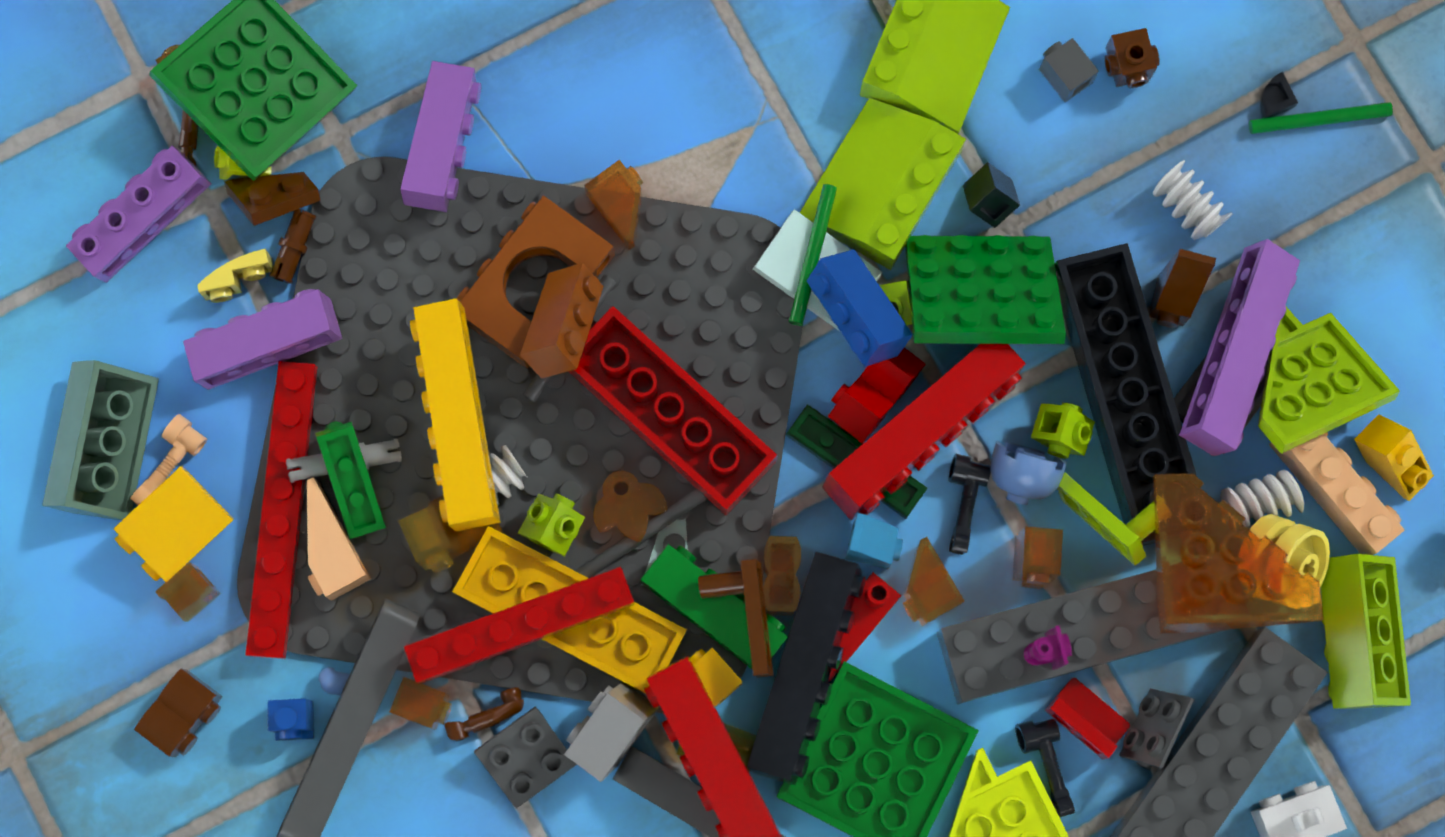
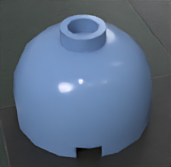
[990,441,1067,505]

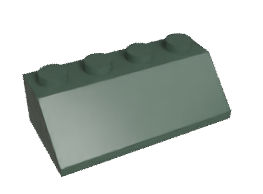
[42,360,159,521]

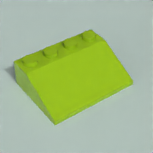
[859,0,1010,134]
[800,97,966,271]

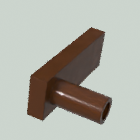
[698,559,774,678]

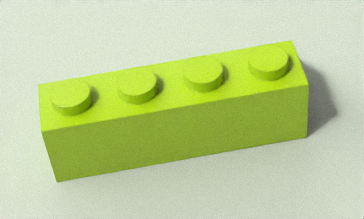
[1320,554,1411,709]

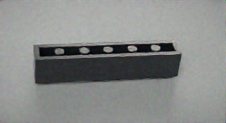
[747,551,866,786]

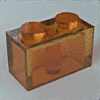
[1012,526,1063,589]

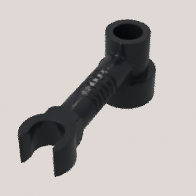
[948,454,991,555]
[1015,719,1075,817]

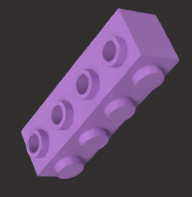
[400,61,481,212]
[66,146,212,283]
[183,289,343,390]

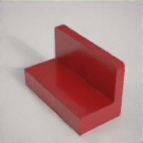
[1044,677,1130,760]

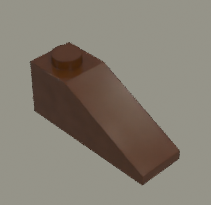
[1149,249,1216,328]

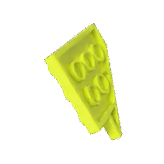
[948,748,1069,837]

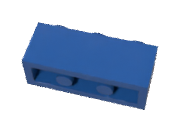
[807,249,913,367]

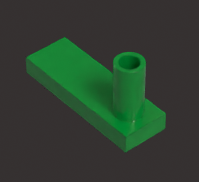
[315,421,386,539]

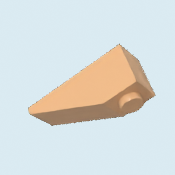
[307,477,371,601]

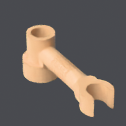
[130,414,207,505]

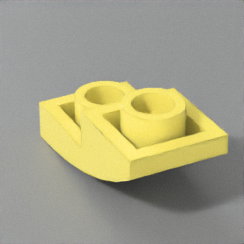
[197,249,274,303]

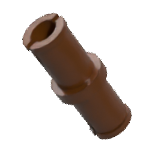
[269,209,316,284]

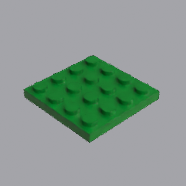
[149,0,357,181]
[905,235,1066,344]
[776,661,979,837]

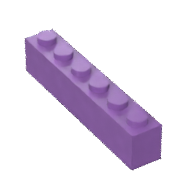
[1179,239,1300,456]

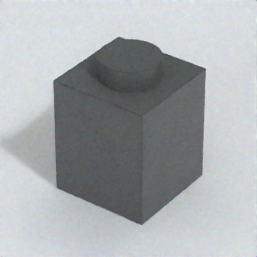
[1039,38,1099,102]

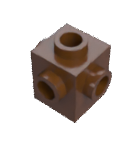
[1105,28,1160,88]

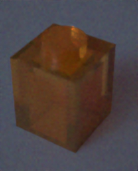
[390,677,452,730]

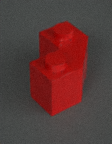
[828,347,926,443]

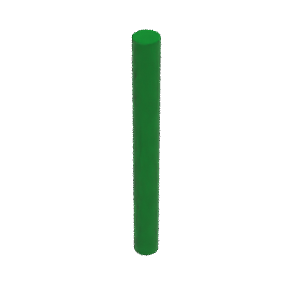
[1249,102,1393,134]
[789,184,837,326]

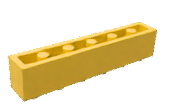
[410,298,500,532]

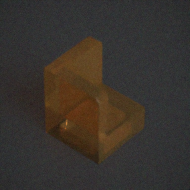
[155,562,221,622]

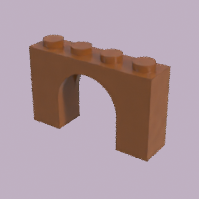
[457,195,615,369]

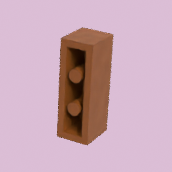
[520,263,604,379]

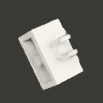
[1250,781,1347,837]

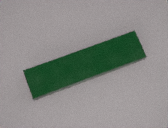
[786,404,928,519]

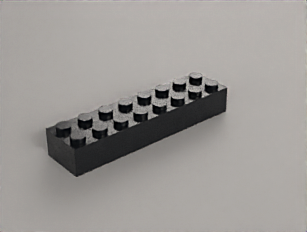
[1055,243,1211,546]

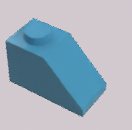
[845,513,903,569]

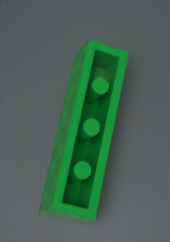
[640,544,788,670]

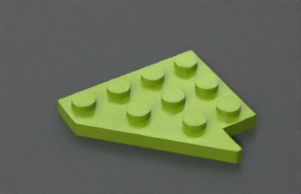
[1258,305,1400,454]

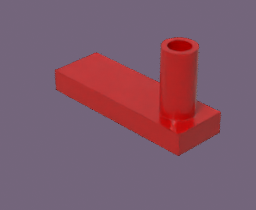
[829,572,902,682]

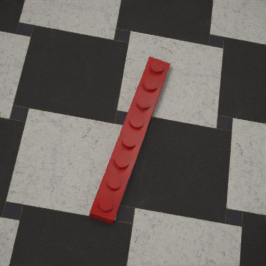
[245,361,318,659]

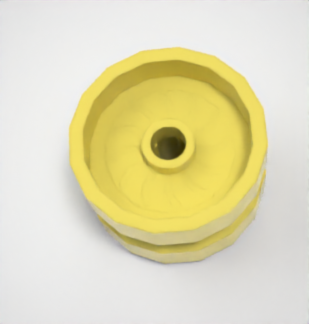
[1237,514,1330,608]

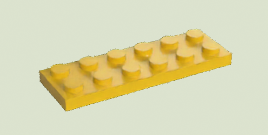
[452,526,687,694]

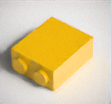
[113,466,234,583]

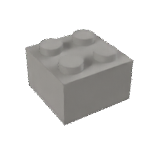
[564,682,659,782]

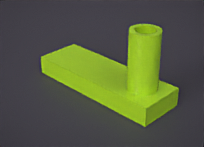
[1057,472,1172,566]

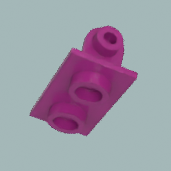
[1024,625,1072,670]

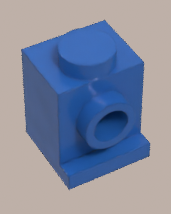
[267,698,314,741]

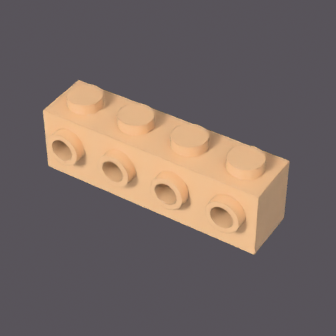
[1269,432,1405,555]

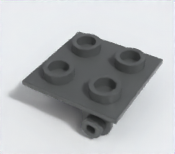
[1119,688,1194,770]
[474,706,577,809]

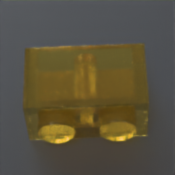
[398,505,460,573]

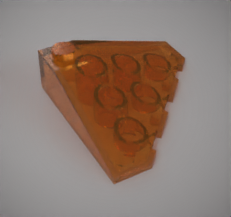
[1154,473,1323,633]

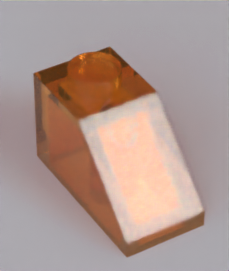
[584,160,643,251]
[903,537,965,627]

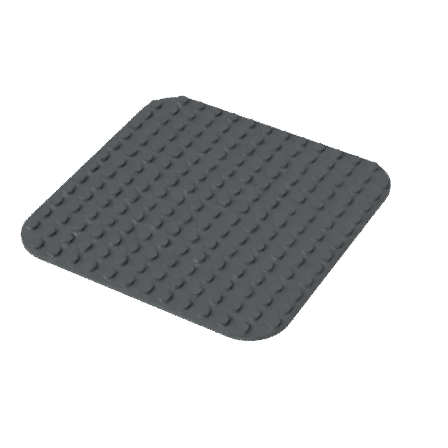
[237,157,803,714]

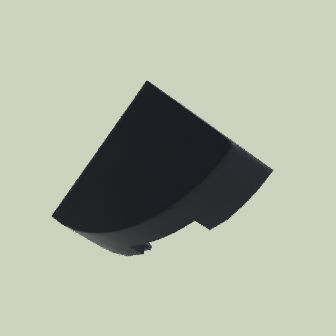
[1260,72,1298,118]

